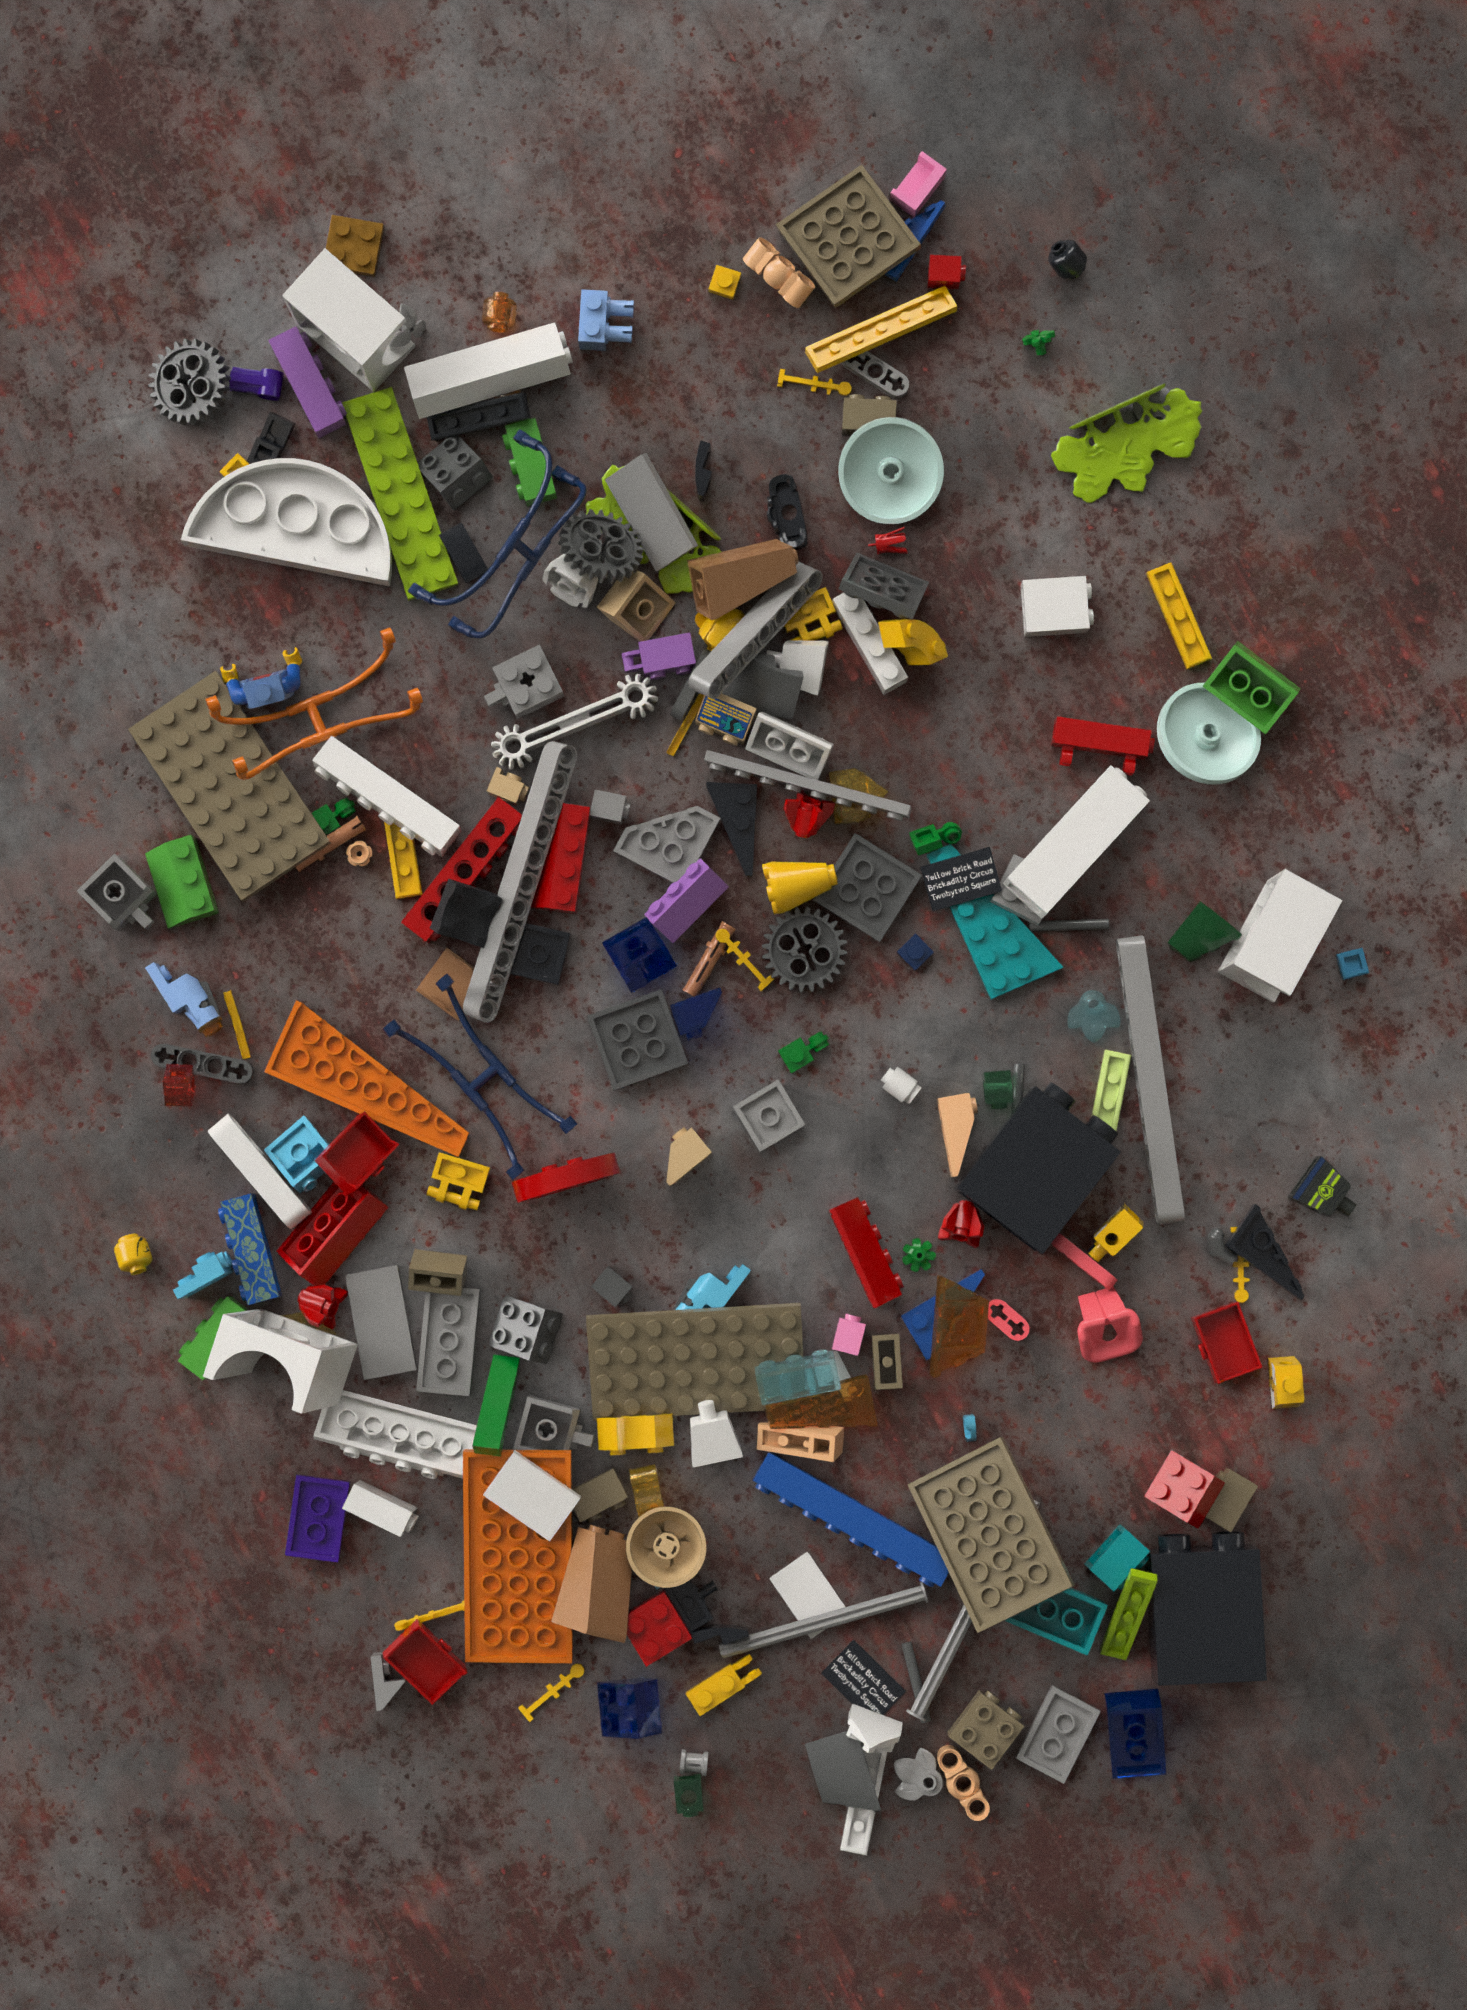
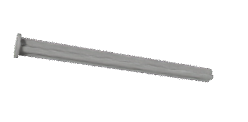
[719,1582,929,1658]
[906,1605,972,1721]

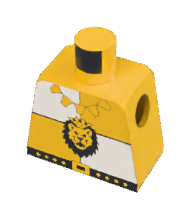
[1087,1203,1143,1262]
[1267,1356,1304,1409]

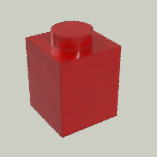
[927,255,966,289]

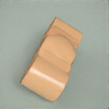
[743,237,815,308]
[937,1745,990,1821]

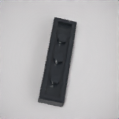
[427,392,531,441]

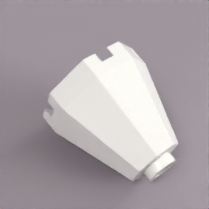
[543,553,602,608]

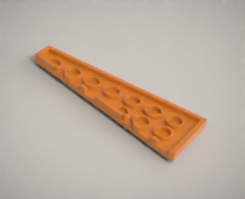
[264,1000,470,1157]

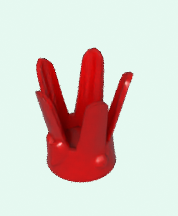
[868,526,908,555]

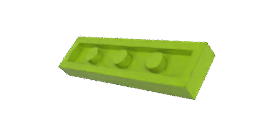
[1100,1568,1157,1660]

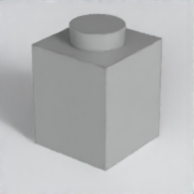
[590,790,631,825]

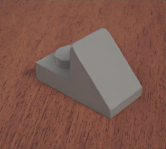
[371,1652,406,1711]

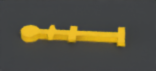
[777,368,852,396]
[715,928,774,991]
[1230,1227,1250,1303]
[394,1600,464,1631]
[518,1663,584,1722]

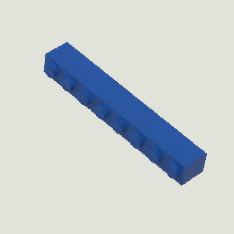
[753,1452,949,1588]

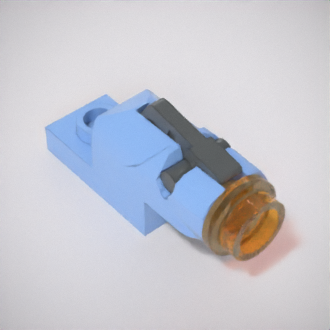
[145,962,224,1038]

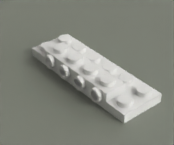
[313,1390,477,1479]

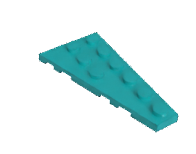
[926,844,1063,1000]

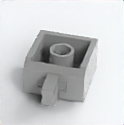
[484,644,564,718]
[77,854,157,931]
[513,1395,594,1450]

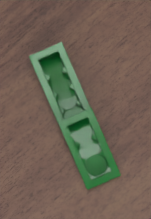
[472,1355,520,1457]

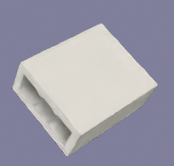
[1021,576,1094,637]
[342,1480,419,1537]

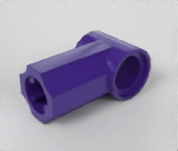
[229,367,284,401]

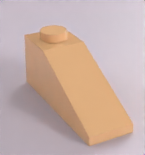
[936,1093,978,1177]
[757,1423,844,1462]

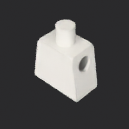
[767,640,829,695]
[690,1400,743,1467]

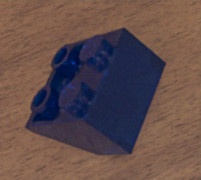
[597,1678,662,1739]

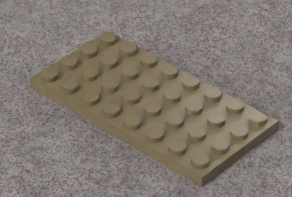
[128,671,331,902]
[586,1303,805,1421]

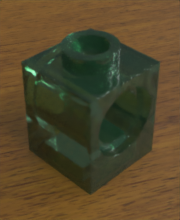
[982,1070,1013,1109]
[674,1774,704,1817]

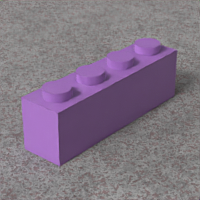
[268,326,347,438]

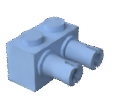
[578,289,634,351]

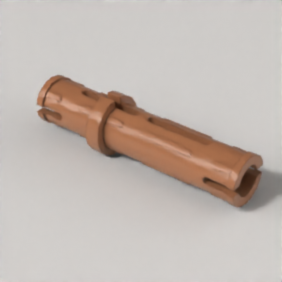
[296,816,366,872]
[682,921,736,998]

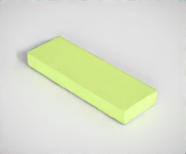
[1091,1050,1131,1131]

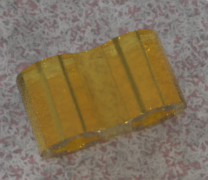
[629,1464,664,1518]

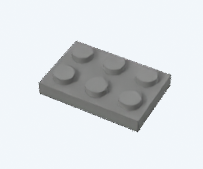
[1015,1685,1101,1784]

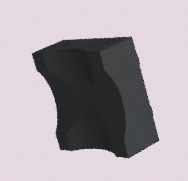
[430,879,502,948]

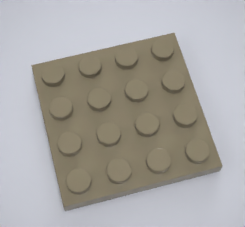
[776,165,921,308]

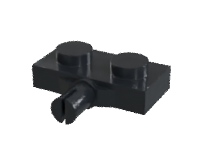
[664,1579,718,1633]

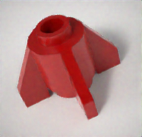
[784,790,835,838]
[938,1200,984,1248]
[297,1285,348,1330]

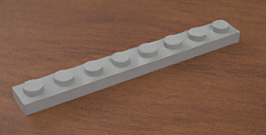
[704,750,912,821]

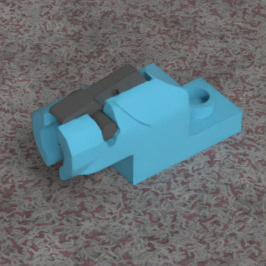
[674,1264,751,1310]

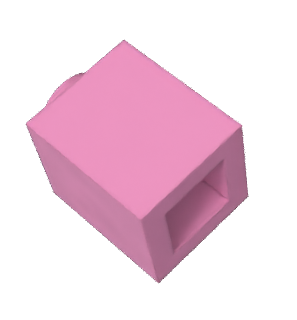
[831,1314,866,1356]

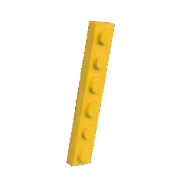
[805,286,957,373]

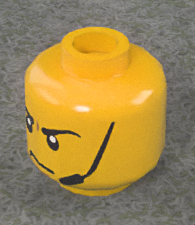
[114,1233,153,1275]

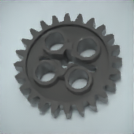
[148,339,231,425]
[558,509,644,584]
[762,907,847,993]

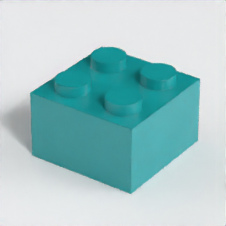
[1084,1524,1150,1591]

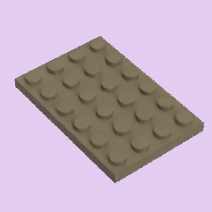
[908,1437,1075,1633]

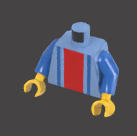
[220,647,302,709]

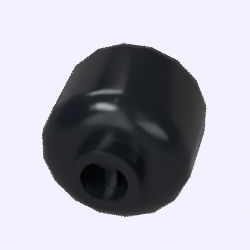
[1048,239,1087,279]

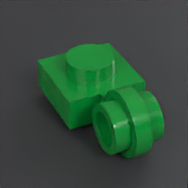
[312,797,356,836]
[909,822,962,856]
[778,1031,830,1074]

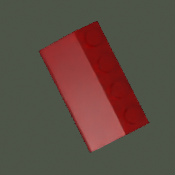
[531,803,591,915]
[276,1182,389,1286]
[828,1197,904,1308]

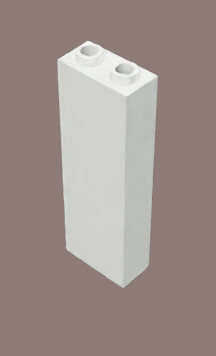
[404,322,573,419]
[1003,765,1150,919]

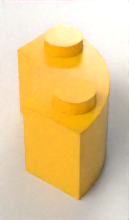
[878,619,948,665]
[597,1413,674,1455]

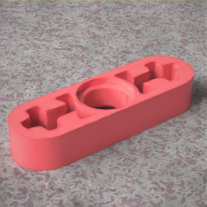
[1051,1233,1118,1291]

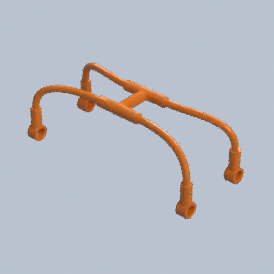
[205,627,423,780]

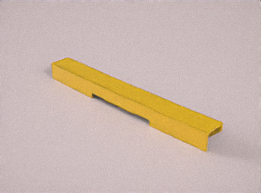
[667,694,704,757]
[223,990,251,1059]

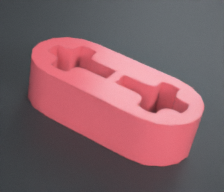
[984,1299,1030,1341]

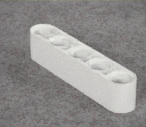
[208,1113,312,1230]

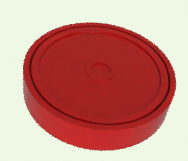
[511,1152,621,1203]

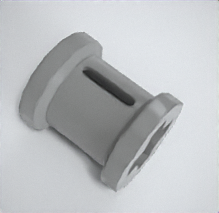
[679,1749,708,1776]

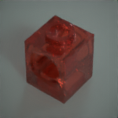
[162,1064,196,1107]

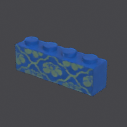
[218,1193,283,1305]

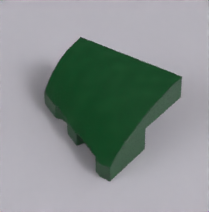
[1167,901,1242,963]

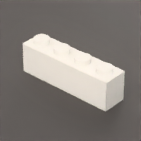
[832,593,908,695]

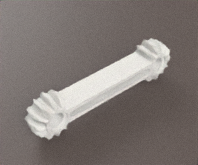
[491,674,658,770]

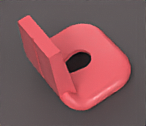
[1077,1286,1143,1363]

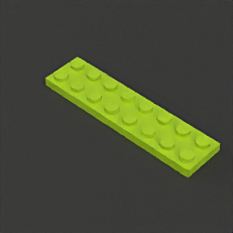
[342,387,458,601]

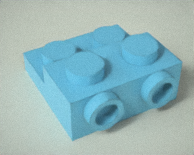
[264,1116,329,1193]
[173,1251,233,1299]

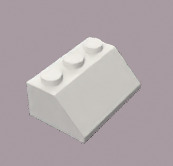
[745,712,834,780]

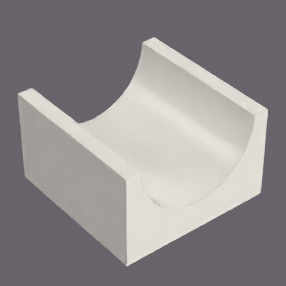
[282,248,416,392]
[1218,869,1343,1002]
[203,1309,358,1414]

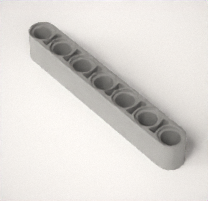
[688,562,823,699]

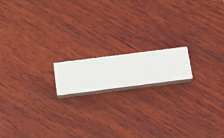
[840,1742,887,1856]

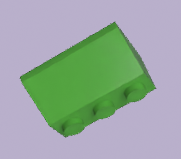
[1203,641,1301,734]
[145,835,219,929]

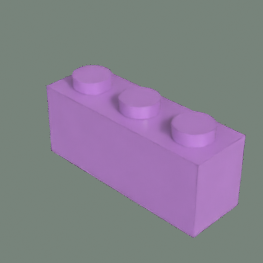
[644,858,729,943]

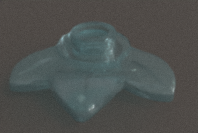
[1067,990,1121,1043]

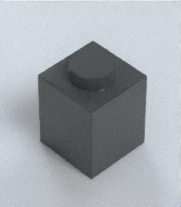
[591,1266,633,1307]

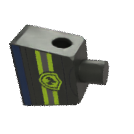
[1288,1156,1357,1217]

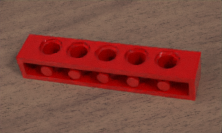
[401,797,522,944]

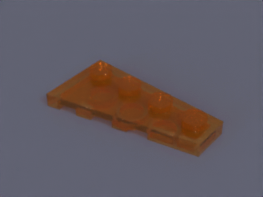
[763,1374,878,1429]

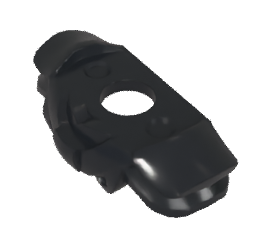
[766,474,807,550]

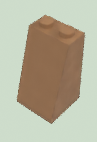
[687,539,798,620]
[551,1525,632,1643]

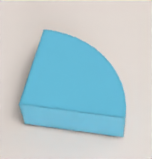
[963,1414,977,1442]

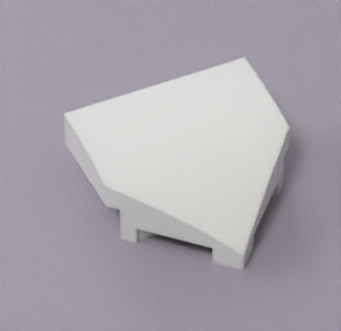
[846,1704,903,1753]

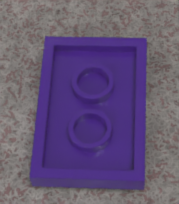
[285,1474,350,1562]

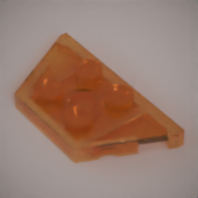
[929,1275,989,1378]

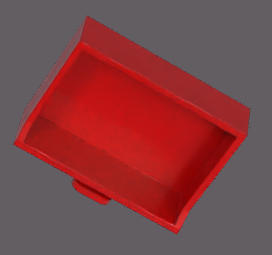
[314,1111,399,1195]
[1191,1301,1262,1384]
[382,1619,468,1705]

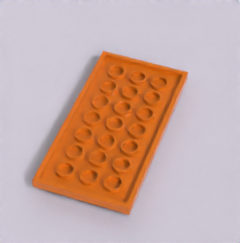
[463,1449,573,1663]

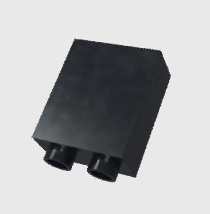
[954,1082,1121,1254]
[1145,1531,1267,1686]

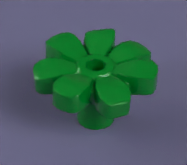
[1022,330,1056,355]
[902,1238,936,1272]

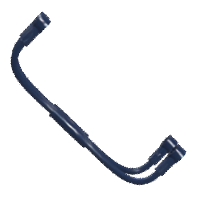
[408,429,587,639]
[382,973,578,1180]

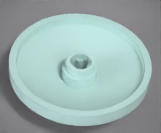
[838,417,944,524]
[1157,683,1261,785]

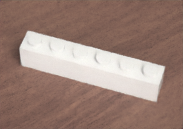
[312,736,461,857]

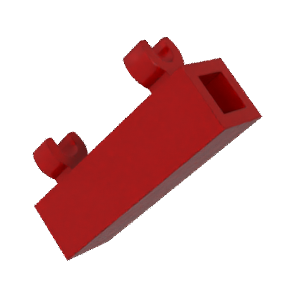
[1051,716,1155,776]

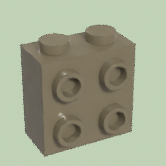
[947,1690,1024,1770]

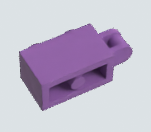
[622,633,696,680]

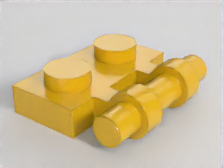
[784,587,843,641]
[426,1152,490,1211]

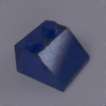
[602,917,677,993]
[670,988,722,1041]

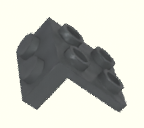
[418,436,494,511]
[489,1296,563,1364]

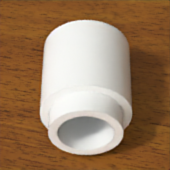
[881,1066,922,1104]

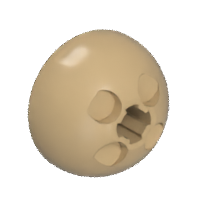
[626,1507,706,1588]

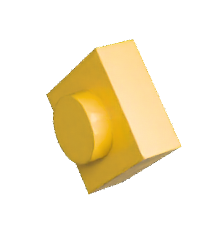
[708,265,741,300]

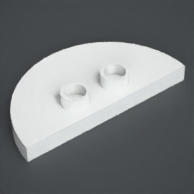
[181,458,392,586]

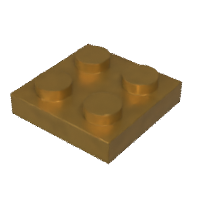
[326,215,384,277]

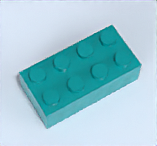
[1005,1588,1108,1656]

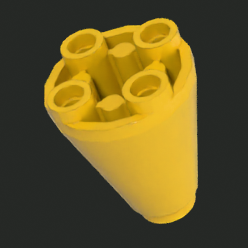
[762,861,838,915]

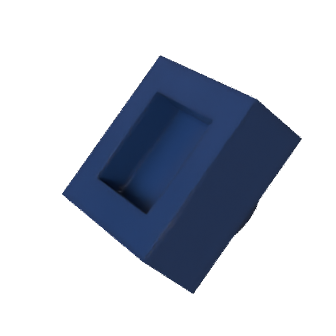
[896,933,934,971]

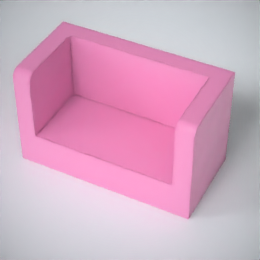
[889,152,947,218]

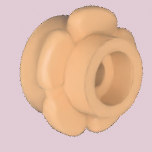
[346,841,372,867]

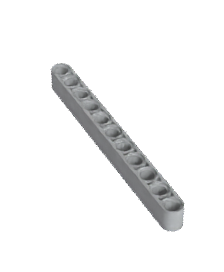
[463,741,577,1022]
[1116,935,1185,1225]

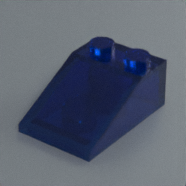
[1104,1688,1166,1779]

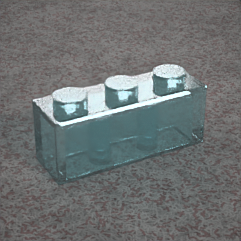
[755,1349,841,1405]

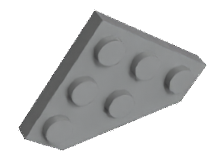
[613,806,721,883]

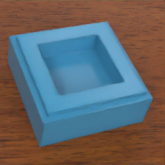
[1335,948,1369,980]

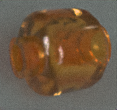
[482,292,517,333]

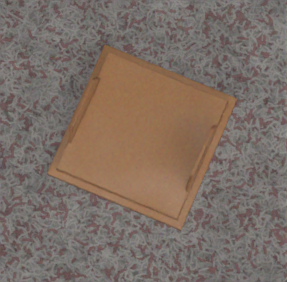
[416,948,475,1021]

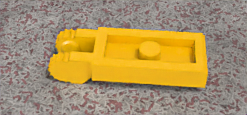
[685,1654,762,1716]

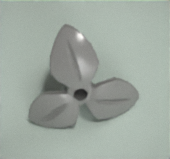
[389,303,426,348]

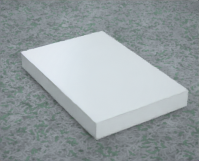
[483,1450,581,1542]

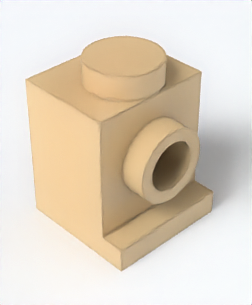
[487,767,530,806]

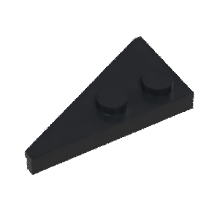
[706,782,757,877]
[1225,1204,1305,1300]

